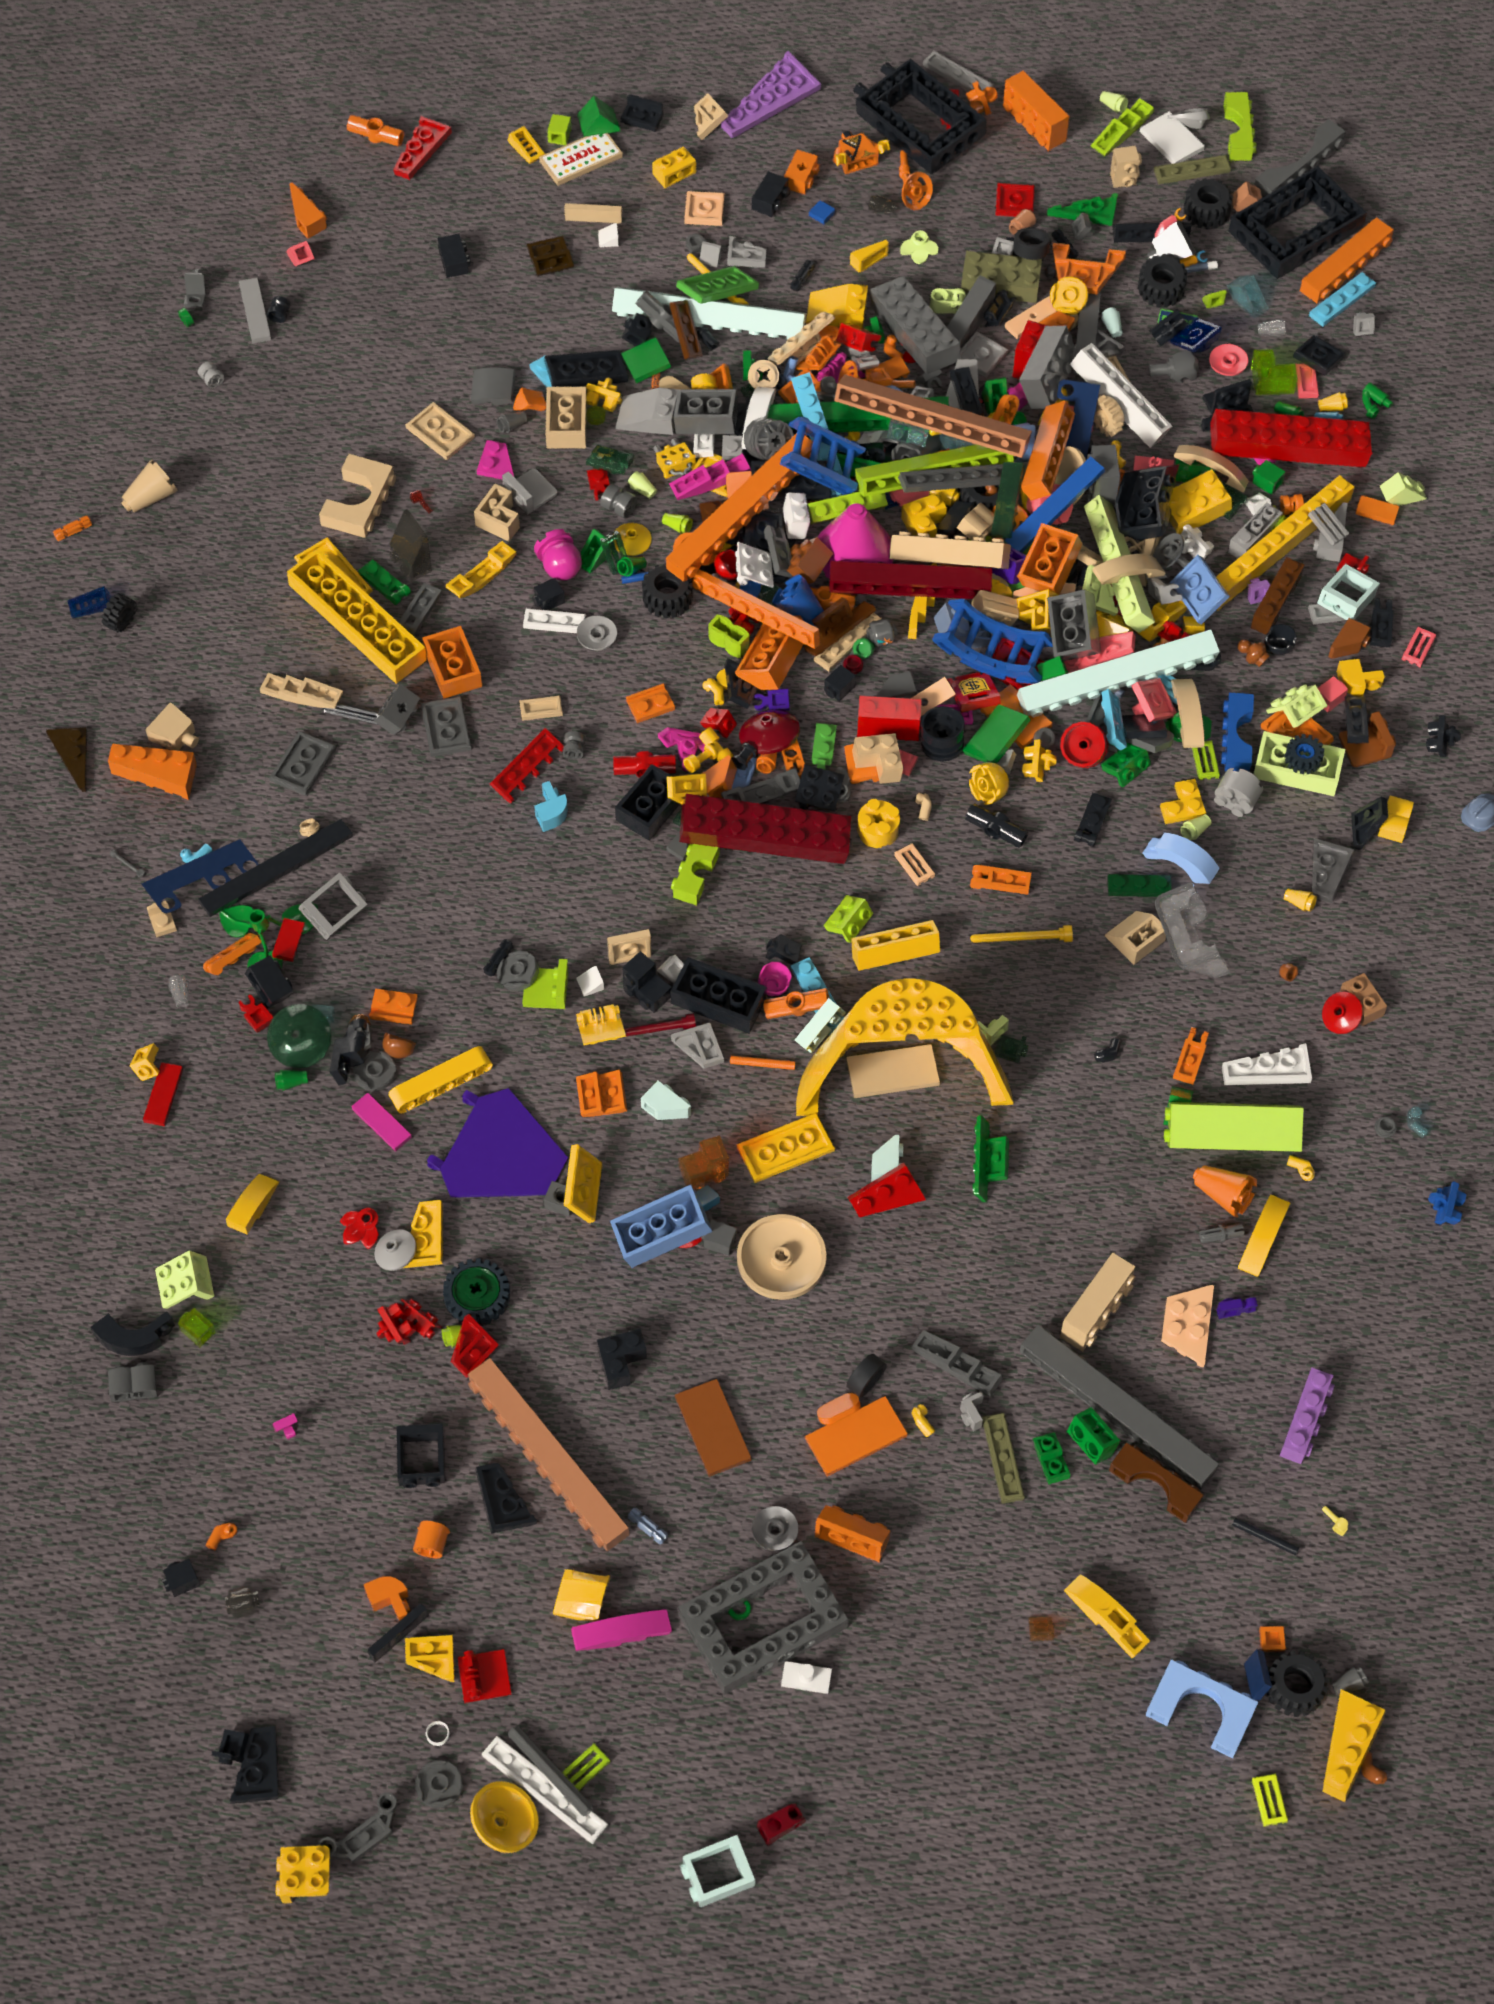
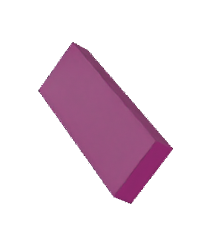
[351,1093,412,1152]

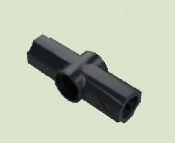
[965,803,1028,848]

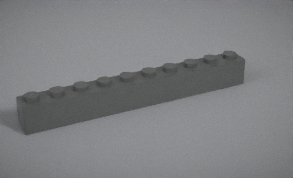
[1020,1325,1219,1491]

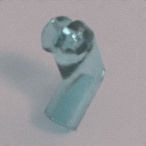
[1407,1106,1429,1139]

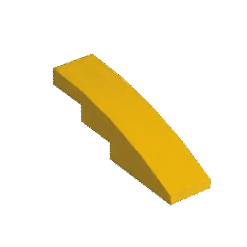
[908,563,937,639]

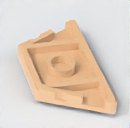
[1161,1285,1214,1367]

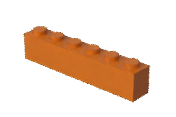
[1300,217,1394,303]
[1021,400,1075,501]

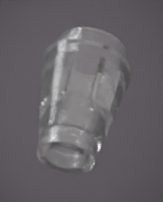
[1258,318,1286,337]
[167,975,189,1008]

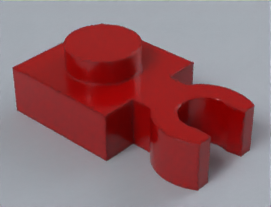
[587,468,610,500]
[239,995,275,1033]

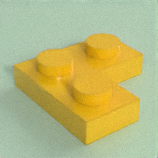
[1160,779,1206,824]

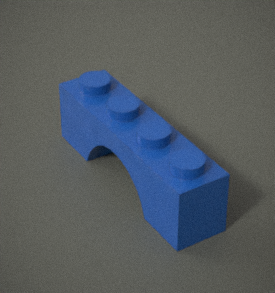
[1221,692,1254,772]

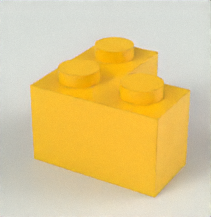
[901,493,947,538]
[1016,589,1058,638]

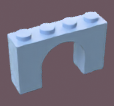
[1145,1660,1258,1758]

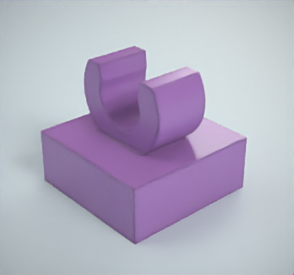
[1248,578,1270,604]

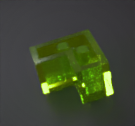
[1251,349,1297,395]

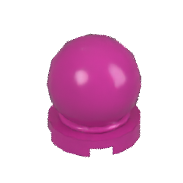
[534,529,582,581]

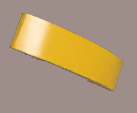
[446,541,516,598]
[1238,1194,1291,1277]

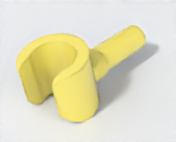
[1322,1506,1348,1536]

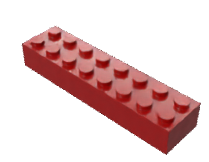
[1210,409,1372,467]

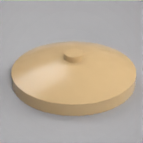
[737,1214,826,1300]

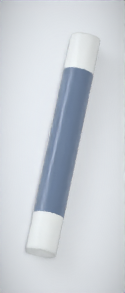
[1185,261,1218,273]

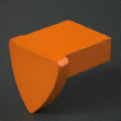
[513,387,546,411]

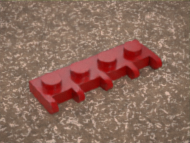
[490,728,564,804]

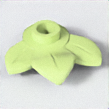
[900,231,938,264]

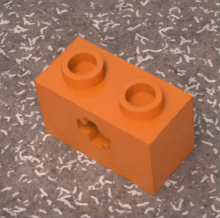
[784,150,820,195]

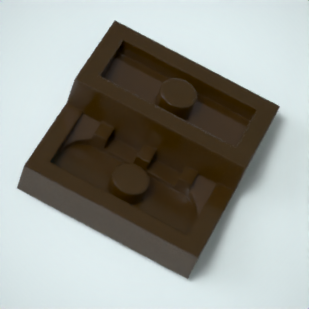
[527,235,574,276]

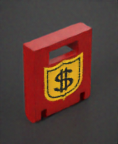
[947,672,1001,713]

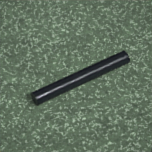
[1232,1517,1300,1556]

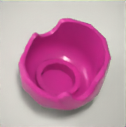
[758,962,792,996]

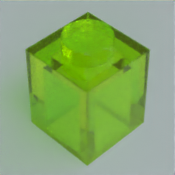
[178,1308,216,1348]

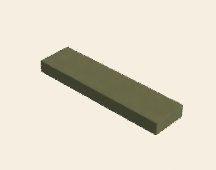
[1154,155,1231,184]
[982,1413,1025,1504]

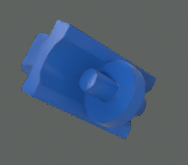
[1428,1181,1467,1225]

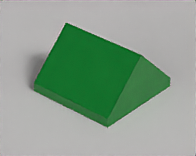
[577,96,620,137]

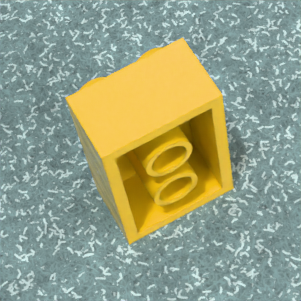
[1169,469,1232,535]

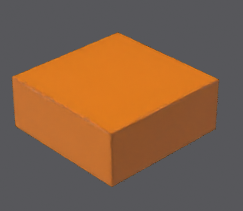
[1259,1626,1286,1652]

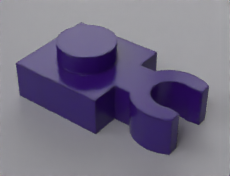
[754,689,790,711]
[1216,1297,1258,1319]

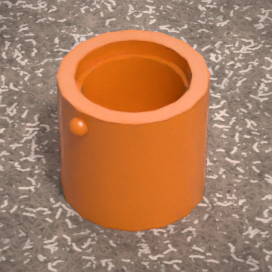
[413,1521,450,1559]

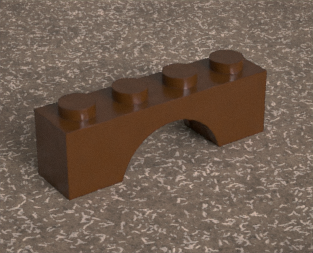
[1251,557,1305,635]
[1109,1443,1203,1523]

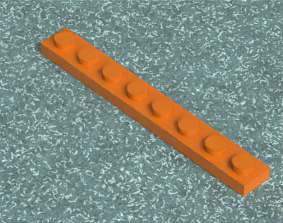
[692,569,820,649]

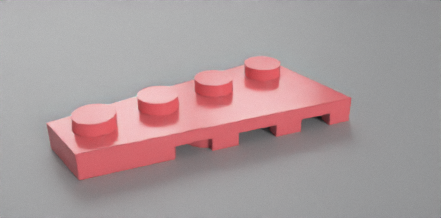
[1064,631,1136,673]

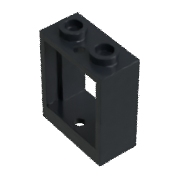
[397,1423,445,1488]

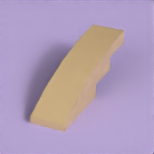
[260,673,343,709]

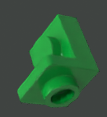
[743,351,763,381]

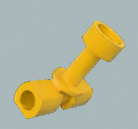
[683,727,733,773]

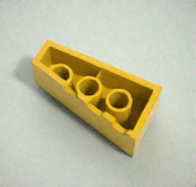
[1323,1689,1385,1802]

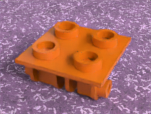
[795,334,841,370]

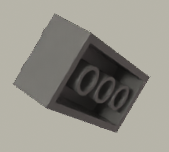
[1019,326,1078,409]

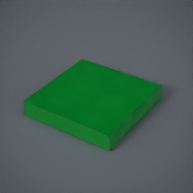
[621,337,671,383]

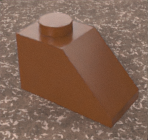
[1328,618,1371,659]

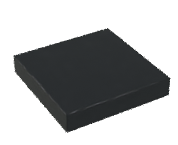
[1293,335,1346,375]
[1122,715,1167,739]

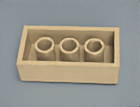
[1060,1252,1136,1352]

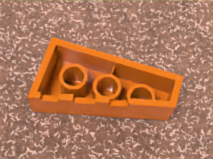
[108,744,197,800]

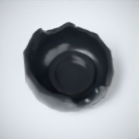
[1264,624,1297,655]

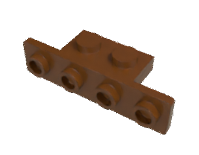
[804,597,876,656]

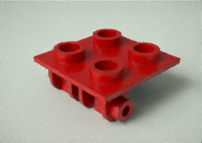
[457,1649,511,1703]

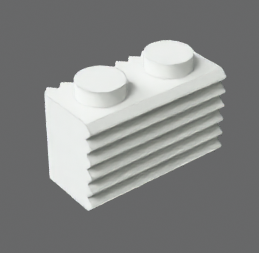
[782,493,811,539]

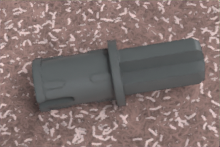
[1199,1223,1244,1243]

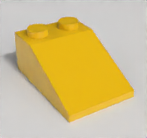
[806,284,868,328]

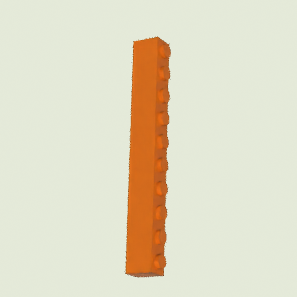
[666,433,813,582]

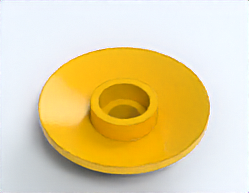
[612,523,652,556]

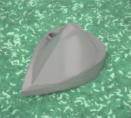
[1167,108,1210,129]

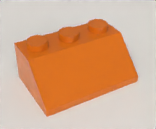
[815,1505,890,1562]

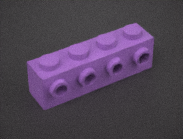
[1279,1368,1335,1464]

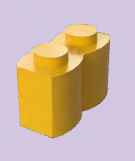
[1378,795,1414,843]

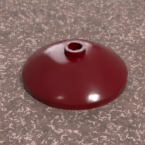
[739,709,800,754]

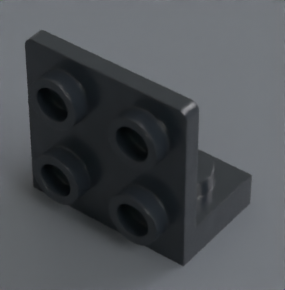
[1202,379,1252,415]

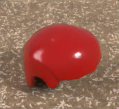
[714,549,738,581]

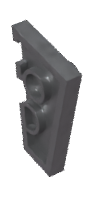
[1312,838,1354,903]

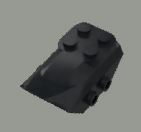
[1115,464,1179,540]

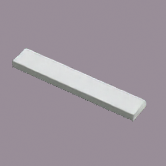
[482,1736,608,1844]

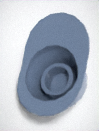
[1461,794,1494,832]

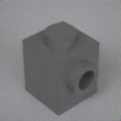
[701,1220,737,1256]

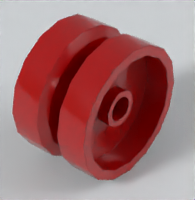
[1060,722,1109,768]

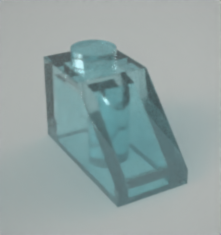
[1227,275,1269,319]

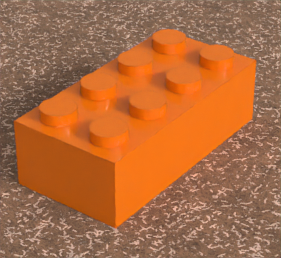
[1003,71,1069,151]

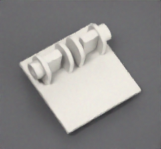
[735,542,774,588]

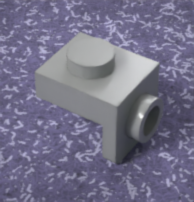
[722,434,742,460]
[960,1392,983,1432]

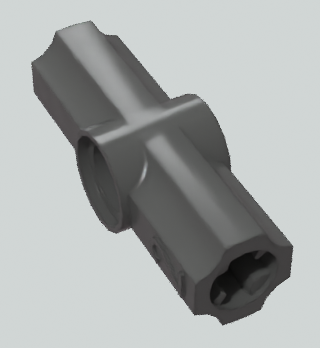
[635,291,679,342]

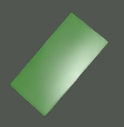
[676,266,759,304]

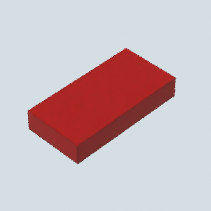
[272,918,305,962]

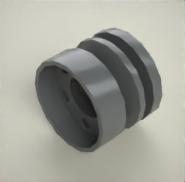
[744,418,794,461]

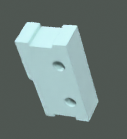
[795,998,846,1053]

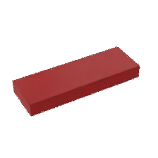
[143,1062,183,1126]

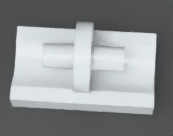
[1178,524,1214,559]

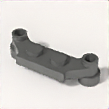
[317,1793,397,1863]

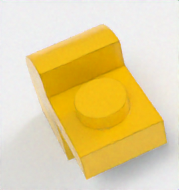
[1336,659,1384,697]

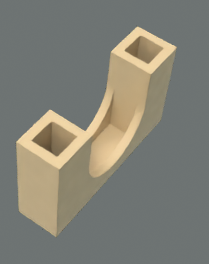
[319,454,396,538]

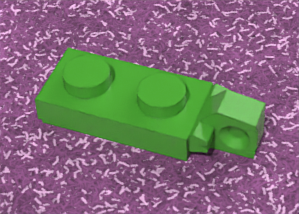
[812,723,837,769]

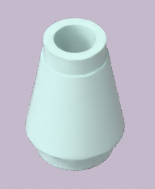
[1101,308,1123,338]

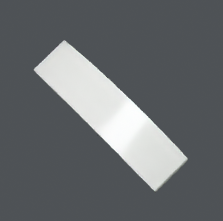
[742,387,776,449]

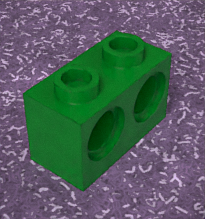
[1067,1407,1120,1465]

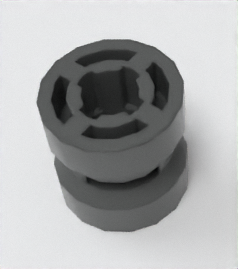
[563,731,585,759]

